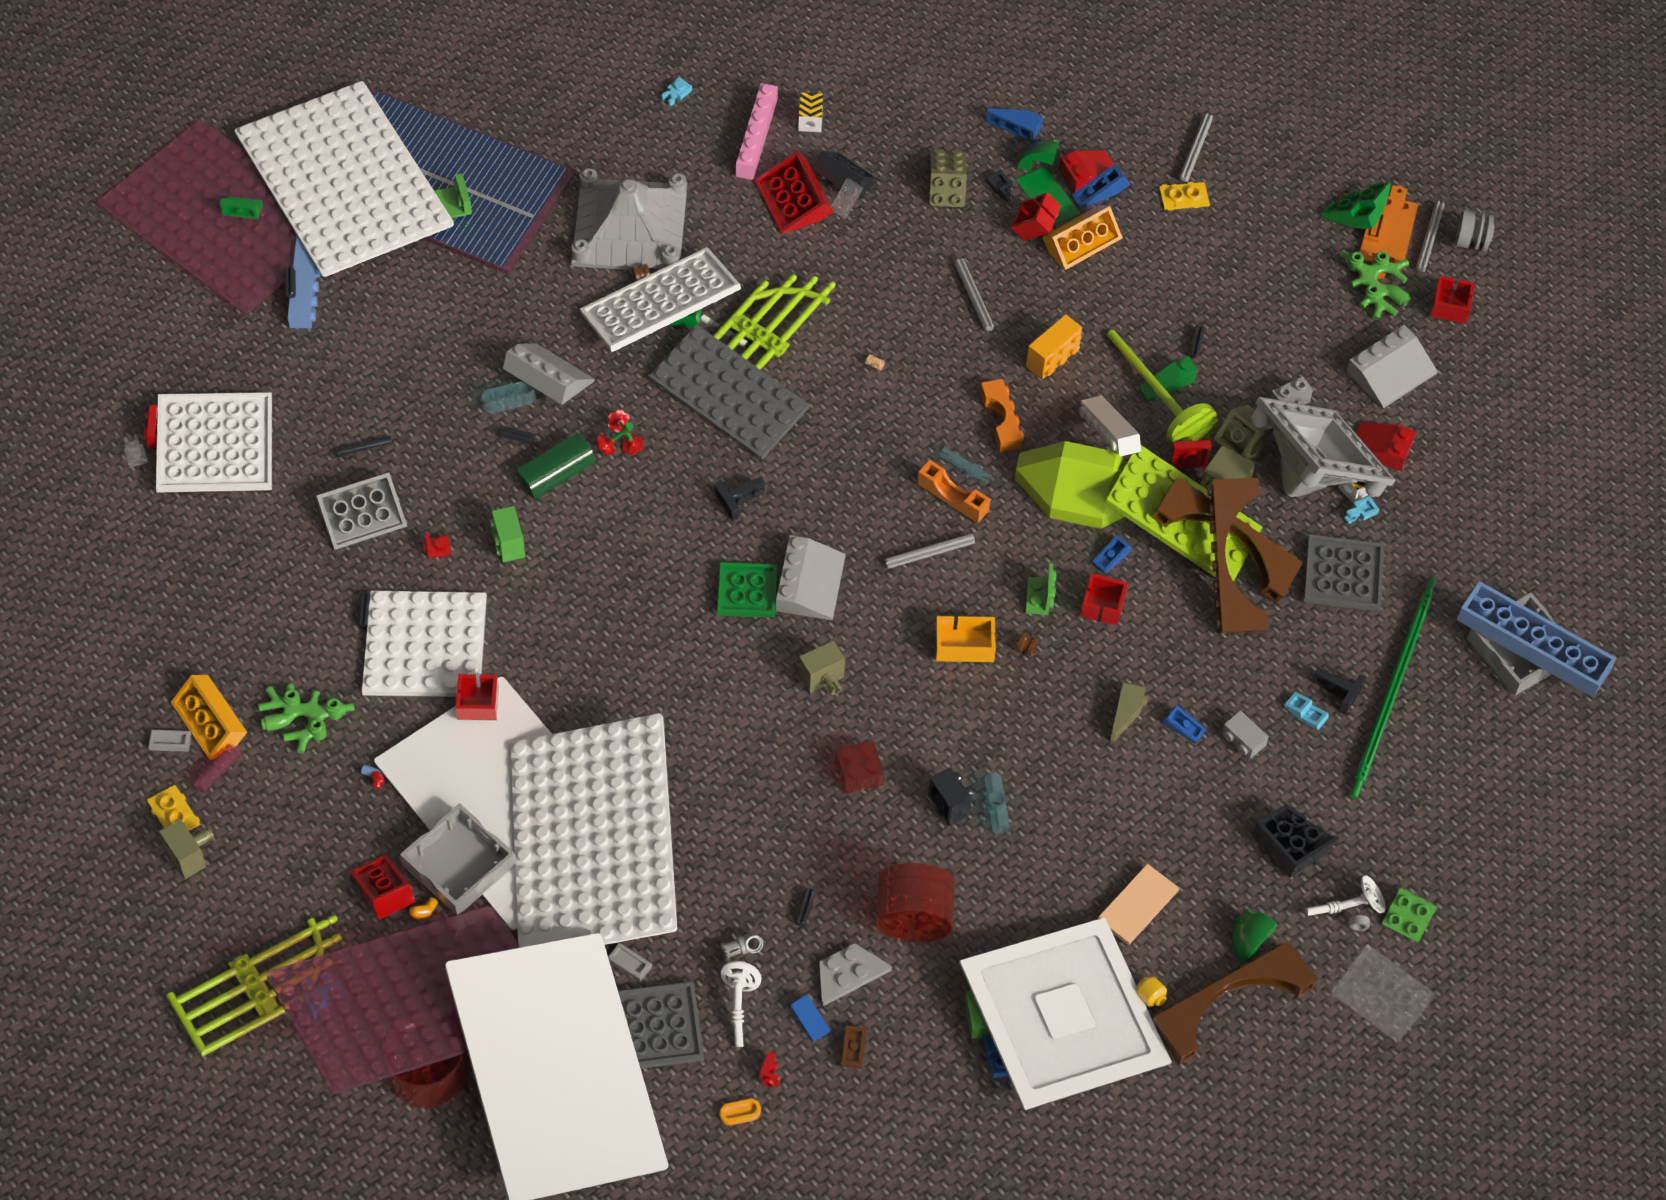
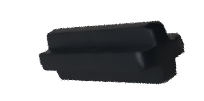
[285,266,296,299]
[1189,325,1204,358]
[499,426,535,444]
[357,592,370,628]
[795,888,815,927]

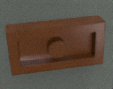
[841,1025,867,1069]

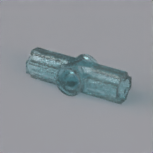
[984,773,1010,834]

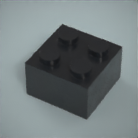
[928,767,972,826]

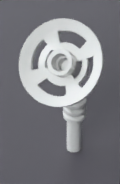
[1305,876,1386,916]
[721,961,761,1047]

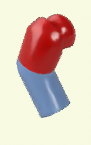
[361,765,385,789]

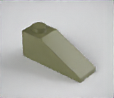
[1110,682,1148,742]

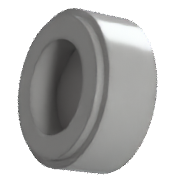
[1349,915,1370,931]

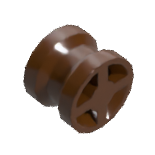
[632,264,650,282]
[1017,633,1039,656]

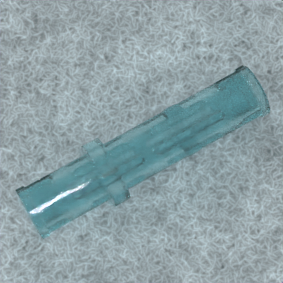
[940,447,992,485]

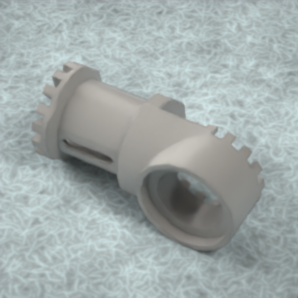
[720,933,763,961]

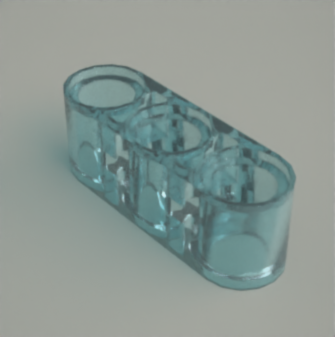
[482,381,535,413]

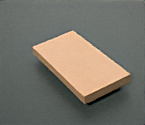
[1097,864,1179,946]

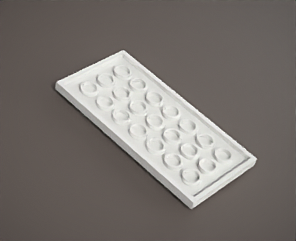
[580,247,741,352]

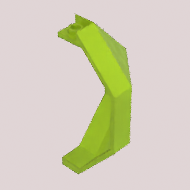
[1015,441,1127,529]

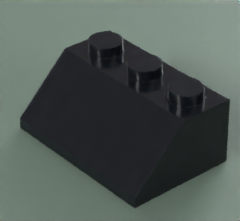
[813,151,878,198]

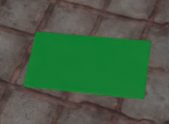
[1016,167,1080,225]

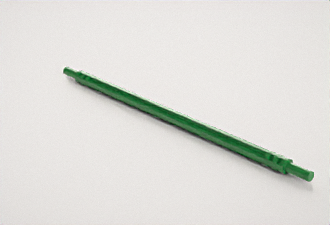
[1350,577,1437,799]

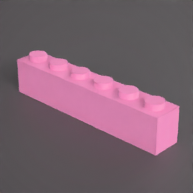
[736,83,778,180]

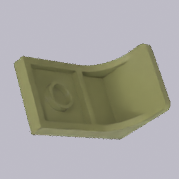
[930,149,967,207]

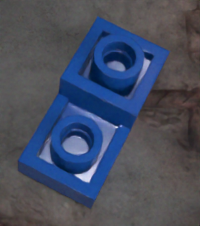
[982,1035,1009,1079]

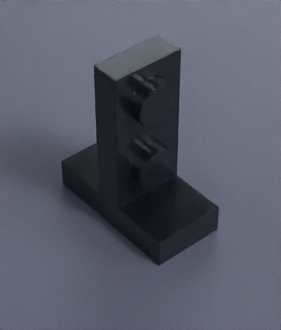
[714,476,765,521]
[1312,667,1367,715]

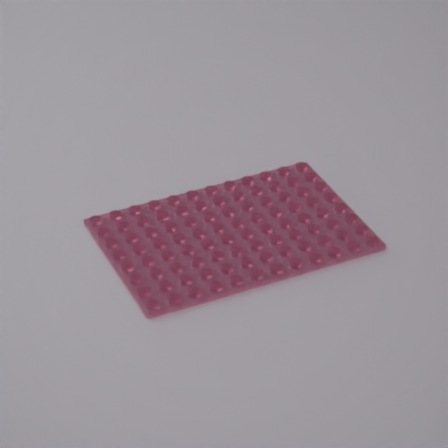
[97,120,297,314]
[267,906,520,1094]

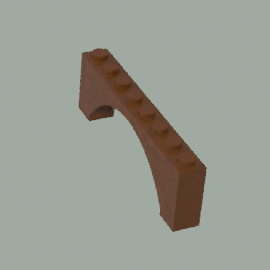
[1151,477,1303,603]
[1207,478,1268,634]
[1153,941,1317,1065]

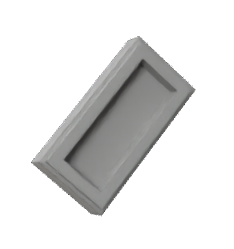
[148,730,191,752]
[608,943,652,982]

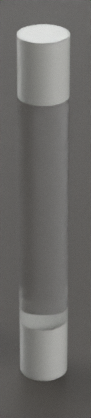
[700,315,748,347]

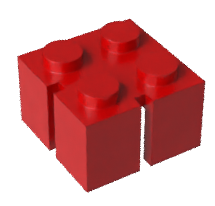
[1011,192,1061,241]
[1430,275,1475,324]
[1080,573,1128,626]
[456,674,499,721]

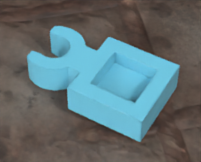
[662,77,692,106]

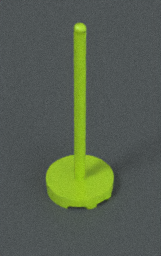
[1107,330,1219,448]

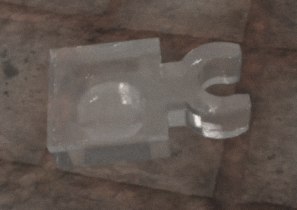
[124,434,148,468]

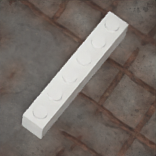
[1079,395,1141,456]

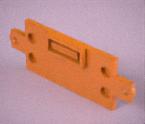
[1360,185,1419,280]

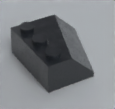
[1251,804,1340,878]

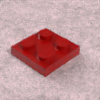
[1169,440,1212,469]

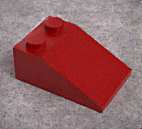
[1058,150,1114,193]
[1356,422,1416,471]
[350,854,415,920]

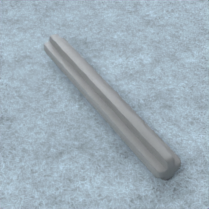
[1179,113,1213,182]
[1416,201,1445,272]
[955,258,994,332]
[885,534,975,568]

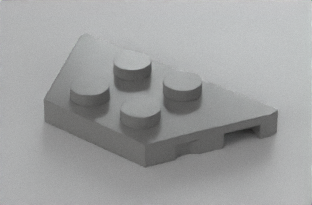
[819,943,892,1006]

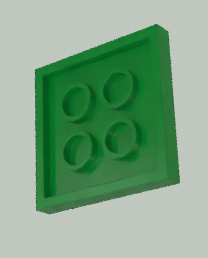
[717,562,778,618]

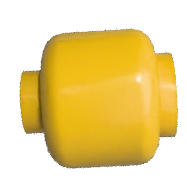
[1137,977,1167,1007]

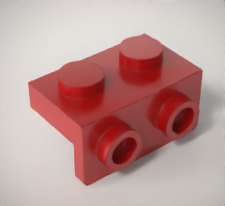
[144,405,158,449]

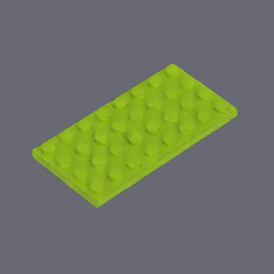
[1104,445,1262,582]

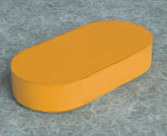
[719,1098,761,1125]

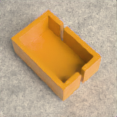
[1026,315,1082,379]
[936,616,996,662]

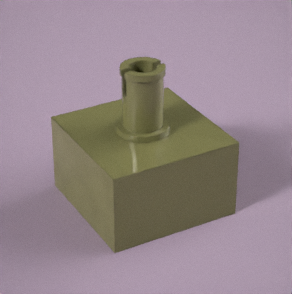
[799,640,845,695]
[159,819,214,879]

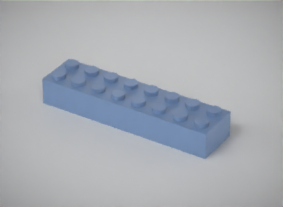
[1457,581,1617,697]

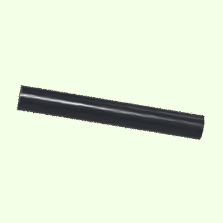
[336,436,392,457]

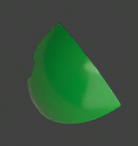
[1017,140,1059,171]
[1231,909,1277,964]

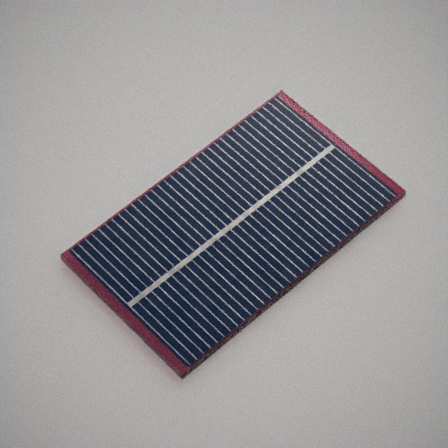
[369,88,576,275]

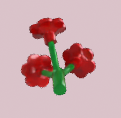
[596,409,644,455]

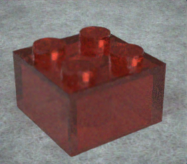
[835,740,884,794]

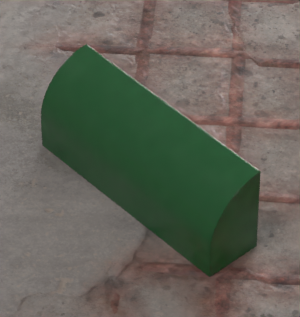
[517,432,596,500]

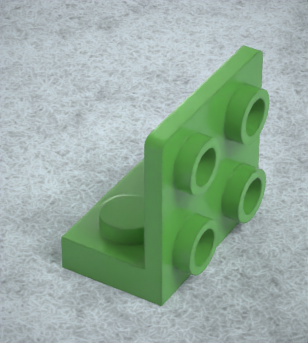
[434,173,472,218]
[1026,563,1056,615]
[1383,887,1438,942]

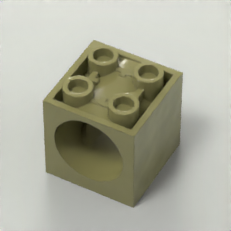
[1214,405,1274,459]
[1201,446,1255,489]

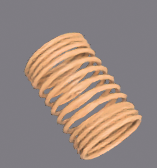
[865,354,885,371]

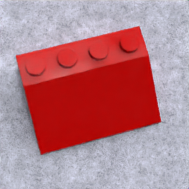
[755,151,834,234]

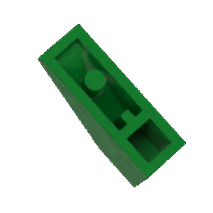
[1139,356,1198,402]

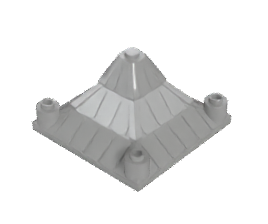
[571,168,687,271]
[1251,397,1396,497]

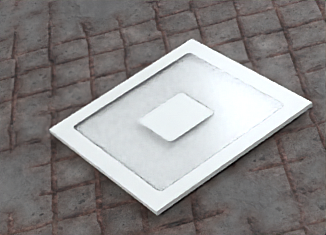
[959,918,1171,1110]

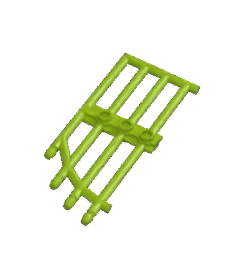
[713,274,836,370]
[166,915,342,1057]

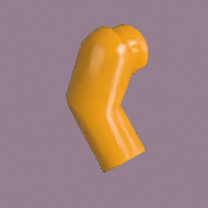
[409,897,439,919]

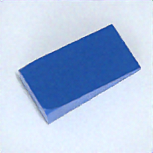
[1091,535,1132,574]
[1161,705,1206,744]
[790,995,830,1042]

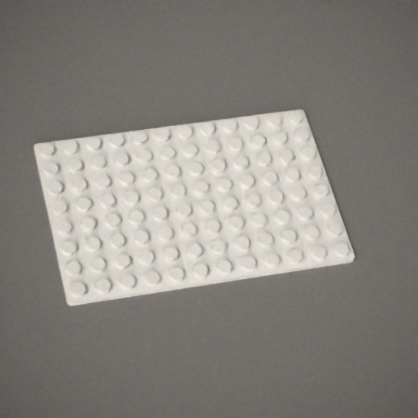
[235,81,454,277]
[375,677,552,931]
[511,713,677,948]
[445,933,668,1200]

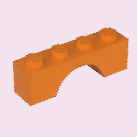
[980,379,1024,453]
[917,460,990,523]

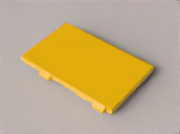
[1159,182,1210,211]
[147,785,200,831]

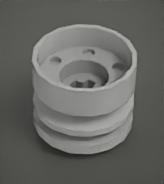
[1455,210,1494,252]

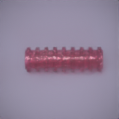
[193,744,241,793]

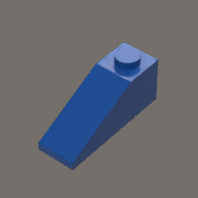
[986,108,1043,142]
[1072,164,1131,209]

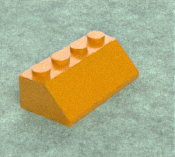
[1042,205,1122,270]
[171,675,247,760]

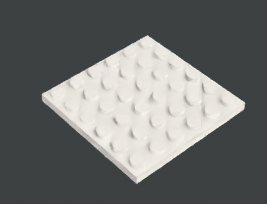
[156,393,272,492]
[362,591,487,697]

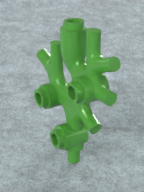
[1340,250,1411,320]
[259,684,355,754]

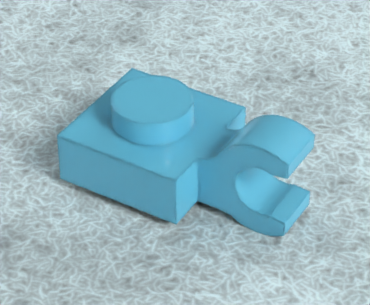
[1344,496,1380,524]

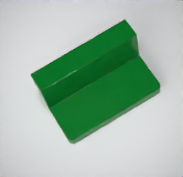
[220,197,263,219]

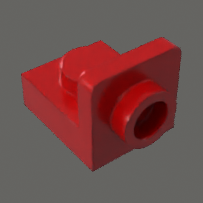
[422,533,451,559]
[759,1051,781,1088]

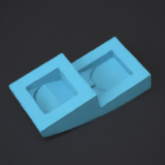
[1285,692,1329,731]

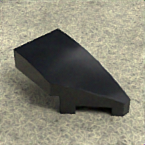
[986,169,1012,202]

